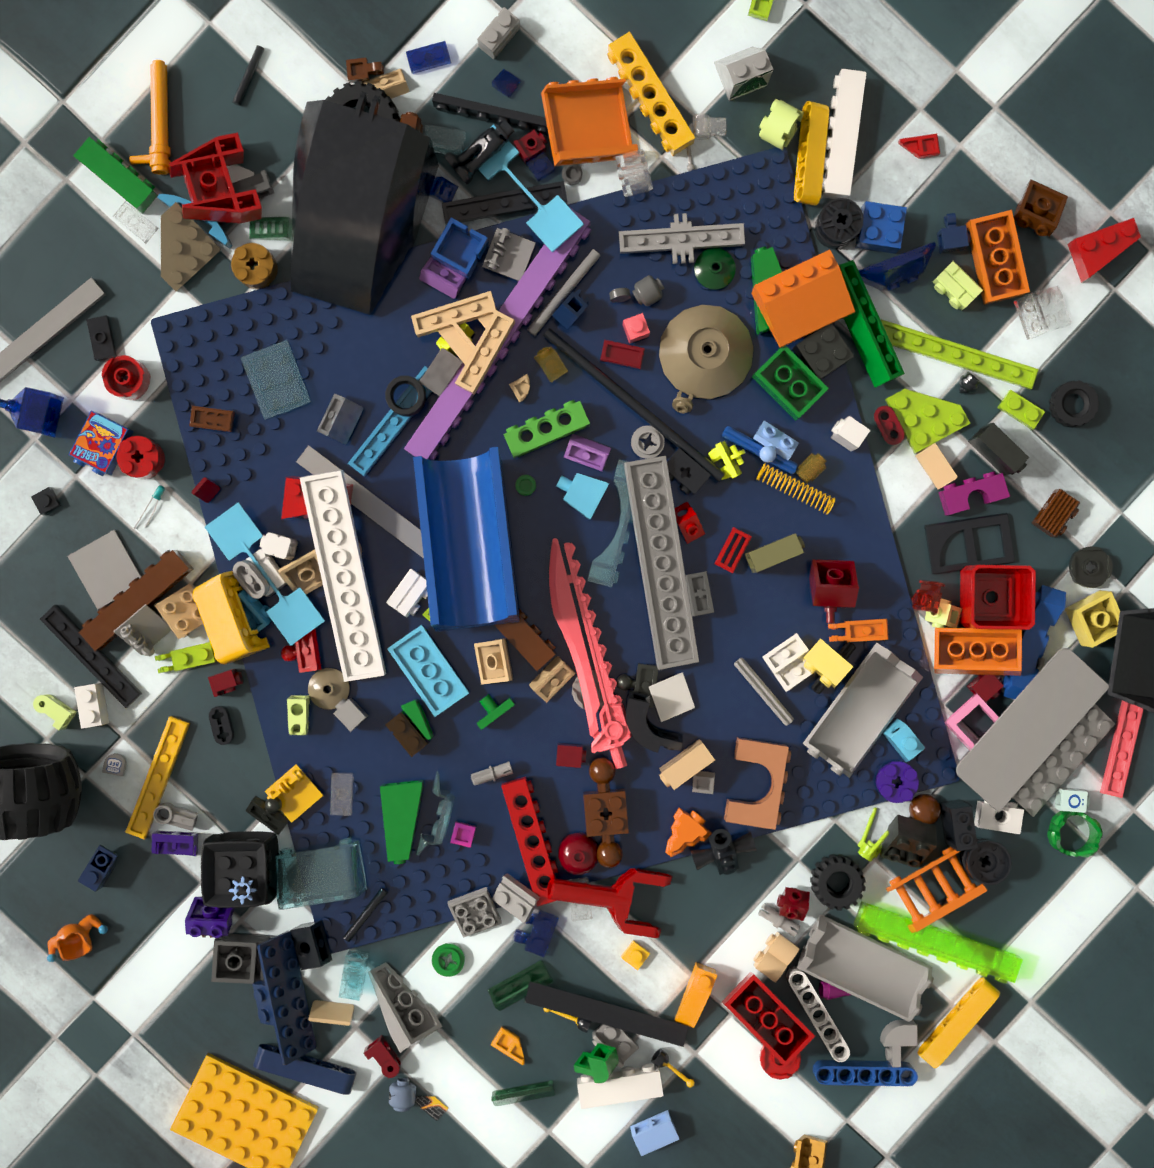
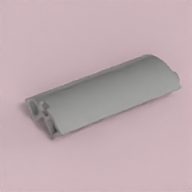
[803,643,923,778]
[797,914,934,1022]

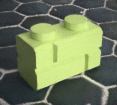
[932,261,983,311]

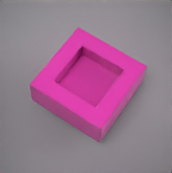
[450,821,476,848]

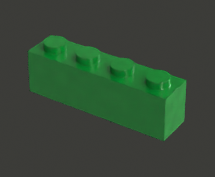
[73,137,158,214]

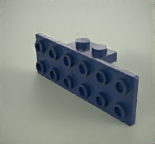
[252,931,317,1065]

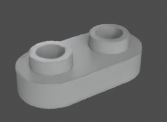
[233,560,269,599]

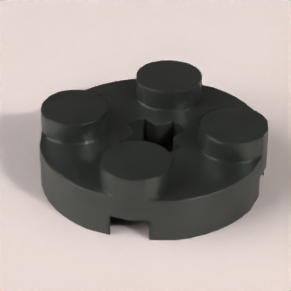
[1069,546,1113,588]

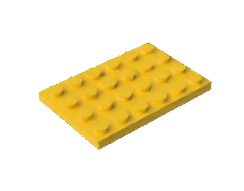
[170,1053,319,1168]

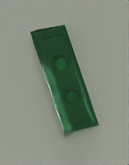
[488,960,553,1011]
[491,1080,555,1106]

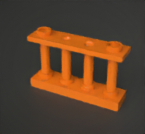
[885,847,987,933]

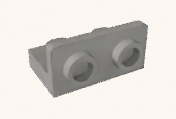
[592,1024,639,1068]

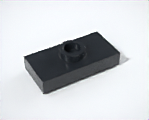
[86,315,117,361]

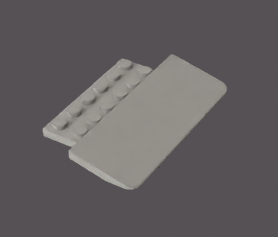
[956,648,1115,817]

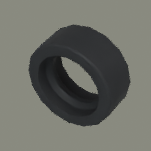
[385,376,426,416]

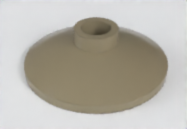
[308,668,350,709]

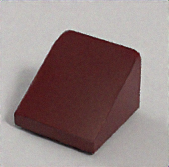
[192,477,221,503]

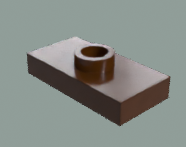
[189,406,235,432]

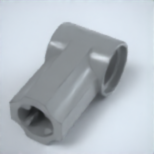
[153,803,198,831]

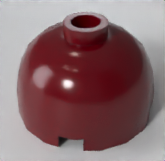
[558,832,598,875]

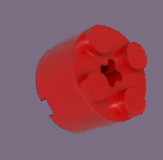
[101,355,151,400]
[117,436,165,479]

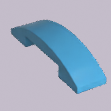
[157,194,232,249]

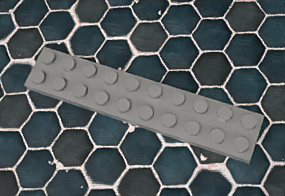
[624,456,699,670]

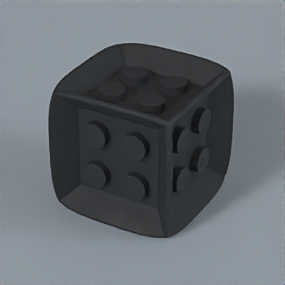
[201,831,279,908]

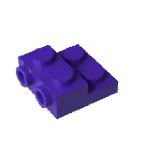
[185,897,235,938]

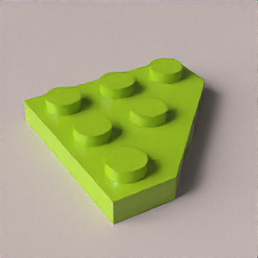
[885,389,971,454]

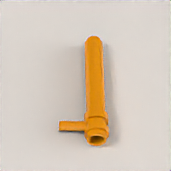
[129,60,171,175]

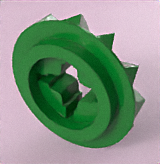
[432,943,465,977]

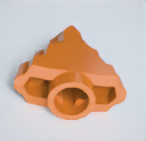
[665,808,712,857]

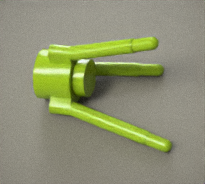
[858,807,890,862]

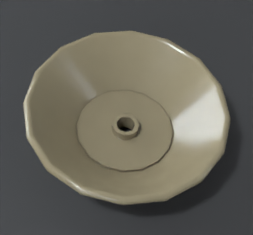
[659,305,754,399]

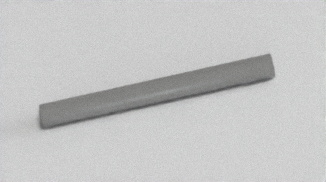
[527,249,600,336]

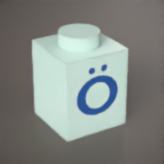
[1055,788,1090,813]

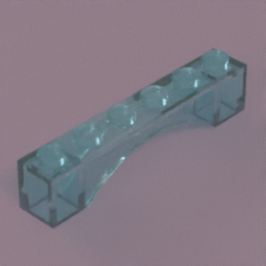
[587,459,633,587]

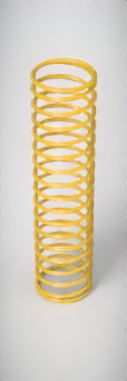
[756,463,836,515]

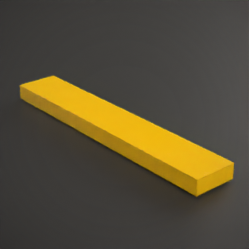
[126,716,190,840]

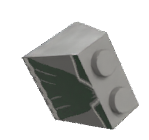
[714,46,773,101]

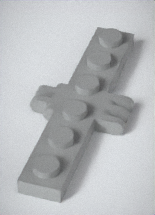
[619,213,745,264]

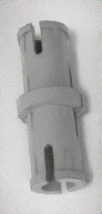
[758,903,800,937]

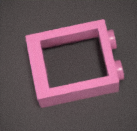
[944,694,999,750]

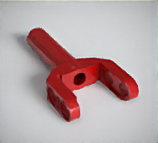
[547,868,672,938]

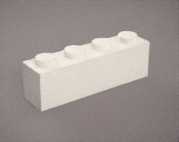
[577,1064,663,1109]

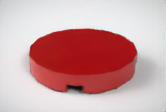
[759,1045,801,1080]

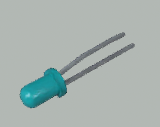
[134,485,165,529]

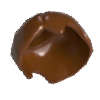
[909,794,941,824]

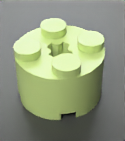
[759,99,804,150]

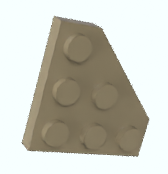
[161,202,221,291]

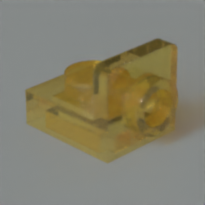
[534,347,568,382]

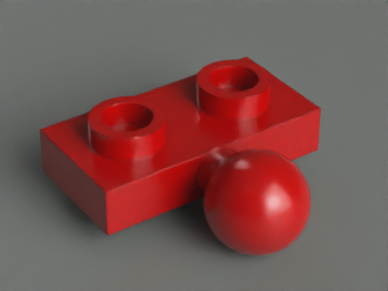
[281,629,321,673]

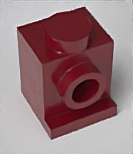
[513,129,547,165]
[208,669,243,697]

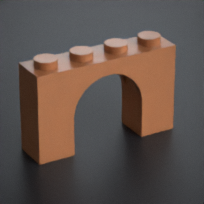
[724,737,791,830]

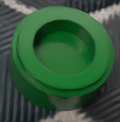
[515,475,536,496]

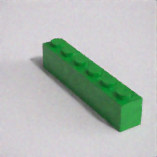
[839,260,905,388]

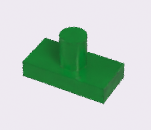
[476,694,515,730]

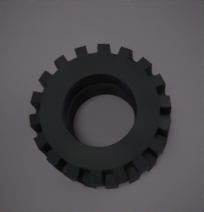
[810,854,866,911]

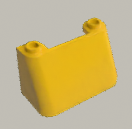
[193,571,270,665]

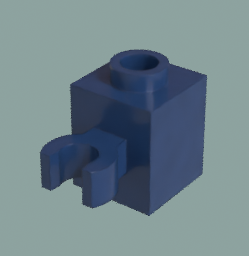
[937,213,971,254]
[552,289,589,329]

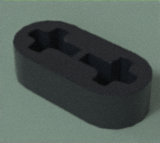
[209,706,234,745]

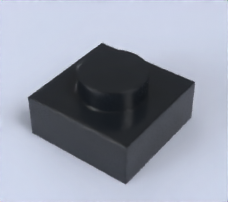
[31,487,61,515]

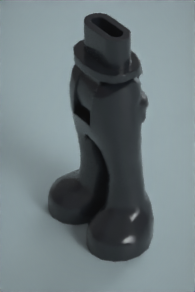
[444,120,515,185]

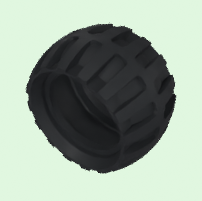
[0,743,82,840]

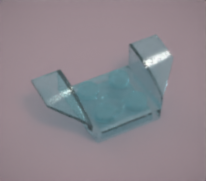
[416,771,456,856]

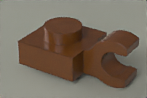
[346,58,384,83]

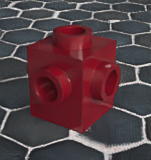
[777,887,810,921]

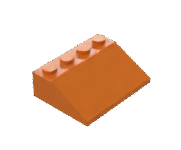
[751,250,855,348]

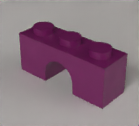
[938,471,1010,516]

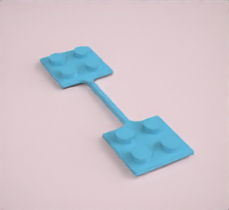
[463,125,584,253]
[205,502,325,646]

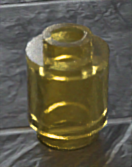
[796,453,827,484]

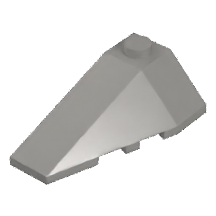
[368,962,442,1053]

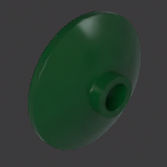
[694,248,736,290]

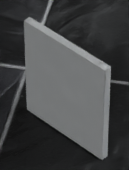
[68,530,141,610]

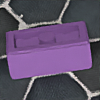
[419,257,467,299]
[564,434,611,472]

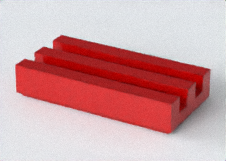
[714,527,752,574]

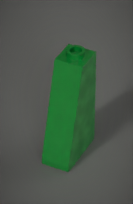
[751,246,782,335]
[380,780,424,864]

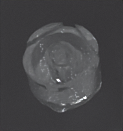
[615,149,653,197]

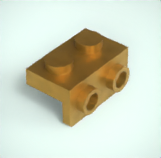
[791,1134,828,1168]

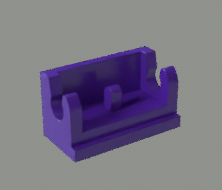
[152,830,199,856]

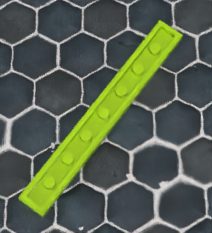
[881,319,1039,390]

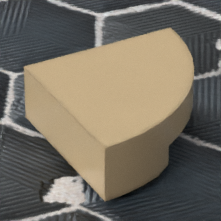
[509,374,530,403]

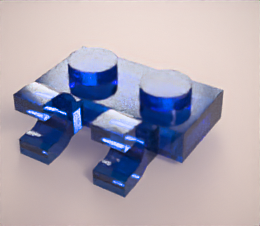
[513,910,559,957]

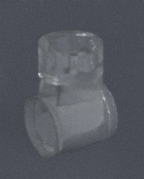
[692,114,726,140]

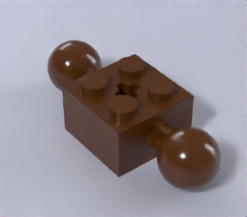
[583,758,629,868]

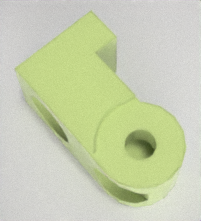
[33,694,77,730]
[287,695,310,735]

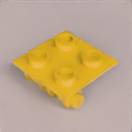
[265,764,323,823]

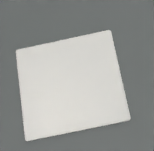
[649,673,695,722]

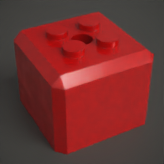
[960,565,1036,630]

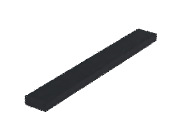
[524,981,688,1047]

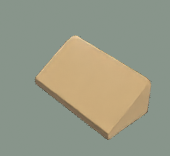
[362,69,409,99]
[915,443,958,490]
[529,656,576,703]
[309,1000,354,1026]

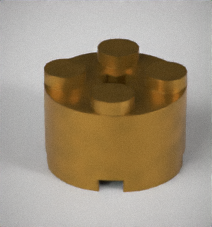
[231,243,278,289]

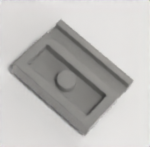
[492,873,540,923]

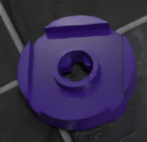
[876,761,919,803]

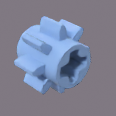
[229,876,257,904]

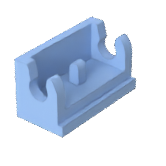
[630,1110,679,1156]

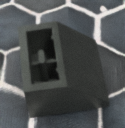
[880,815,937,868]

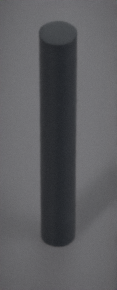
[233,45,264,106]
[343,887,388,942]

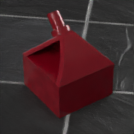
[809,559,859,623]

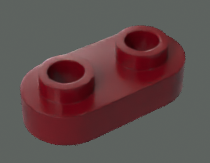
[874,406,905,445]

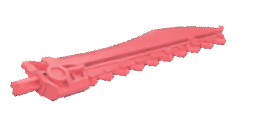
[549,538,632,769]

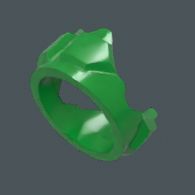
[1047,811,1103,858]

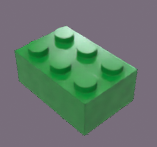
[752,346,829,421]

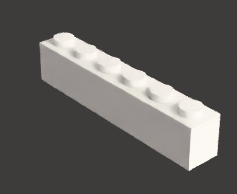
[822,69,866,199]

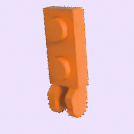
[828,619,889,642]

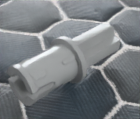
[471,761,513,785]

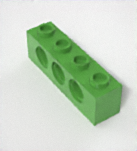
[503,400,590,459]

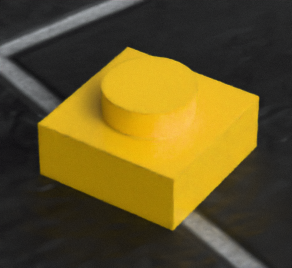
[621,940,650,970]

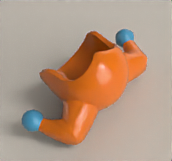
[47,914,108,962]

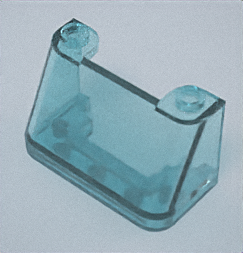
[276,838,367,910]

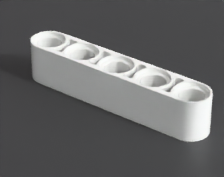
[786,966,850,1062]

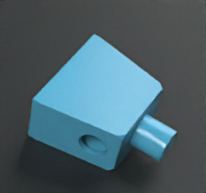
[556,473,609,520]
[883,718,925,762]

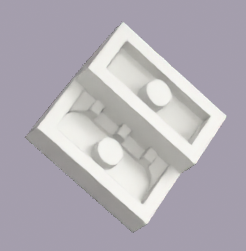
[762,633,815,692]

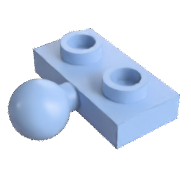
[753,421,799,463]

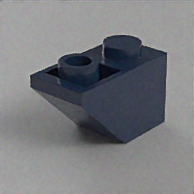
[78,845,118,892]

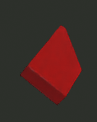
[898,133,940,159]

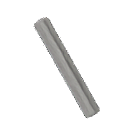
[734,658,794,726]

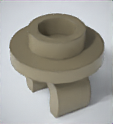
[672,391,693,413]

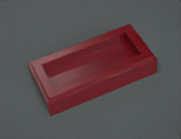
[600,340,645,369]

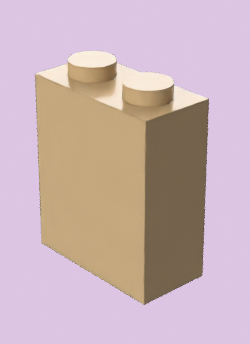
[659,739,715,790]

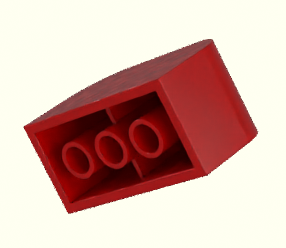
[722,972,815,1067]

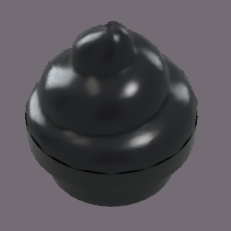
[959,372,980,394]

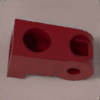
[363,1035,401,1078]

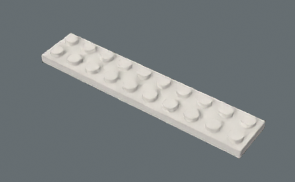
[300,470,386,682]

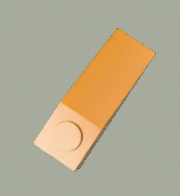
[674,962,717,1028]

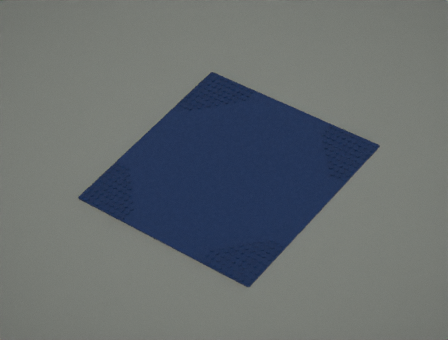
[151,147,960,954]

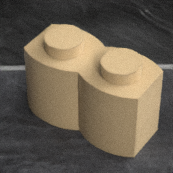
[753,931,799,983]

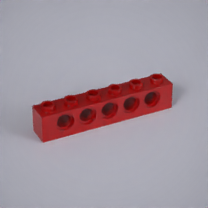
[501,776,558,906]

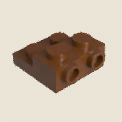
[1013,179,1068,237]

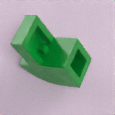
[573,1043,619,1083]

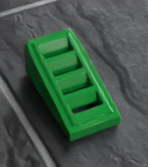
[401,699,434,740]

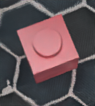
[622,313,650,344]

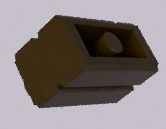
[385,711,429,757]

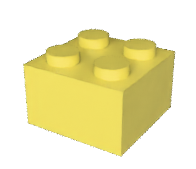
[1065,590,1120,648]
[803,639,853,688]

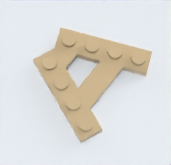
[411,291,515,395]

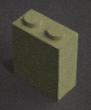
[744,533,805,573]

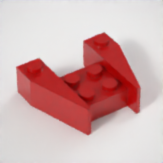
[169,132,262,223]

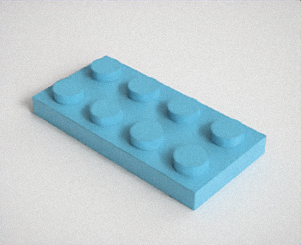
[387,625,469,717]

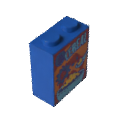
[68,410,134,476]

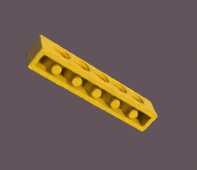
[607,32,695,156]

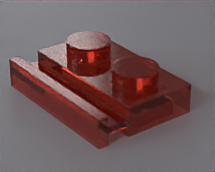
[912,580,945,614]

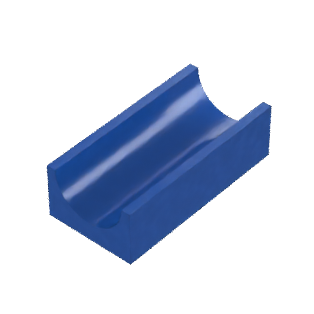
[413,447,520,632]

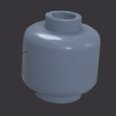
[389,1078,416,1112]

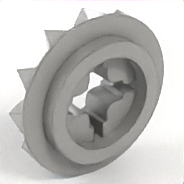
[631,426,664,459]

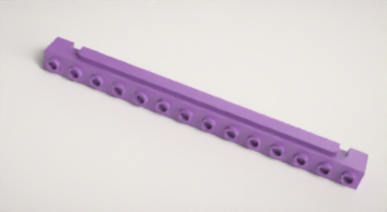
[404,207,591,460]

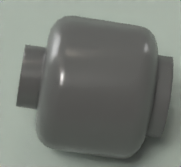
[632,275,665,307]

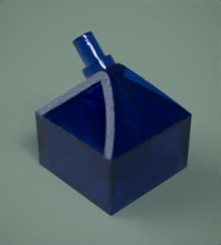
[0,387,64,438]

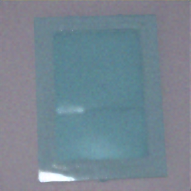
[241,340,311,420]

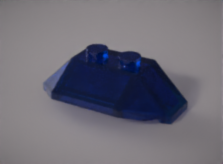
[858,241,936,291]

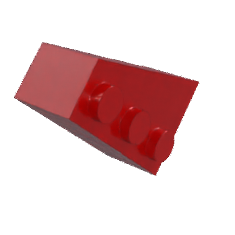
[1067,218,1141,283]
[281,476,353,519]

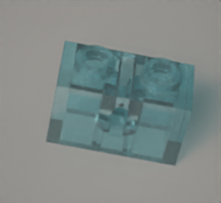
[339,950,369,1001]

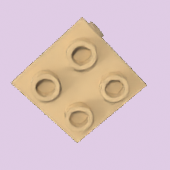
[154,583,203,639]

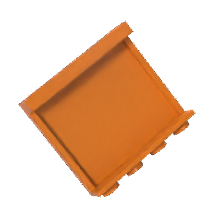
[541,77,639,166]

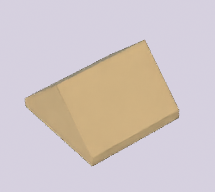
[278,550,323,594]
[474,638,513,685]

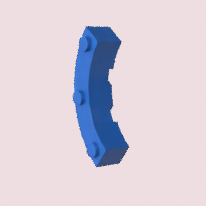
[1002,585,1066,700]

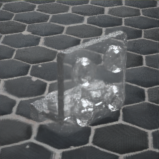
[1014,286,1072,340]

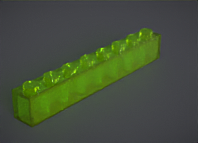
[853,901,1023,984]

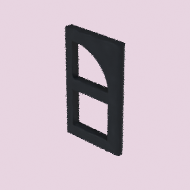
[924,513,1015,574]

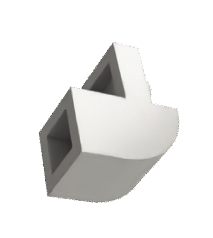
[880,1020,918,1067]

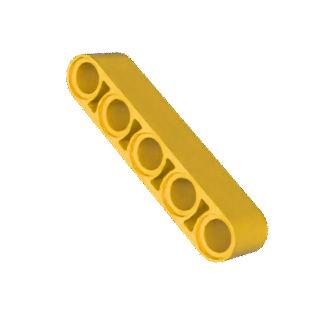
[794,101,829,206]
[917,977,1000,1069]

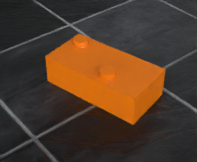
[966,210,1030,305]
[934,628,1022,676]

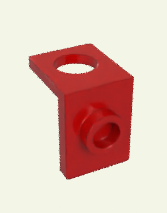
[674,502,705,544]

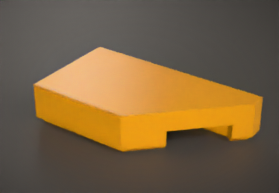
[491,1026,525,1065]

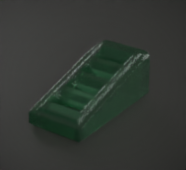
[249,217,292,241]

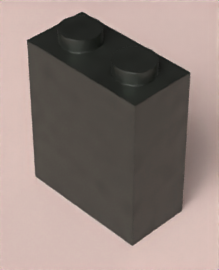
[968,423,1030,476]

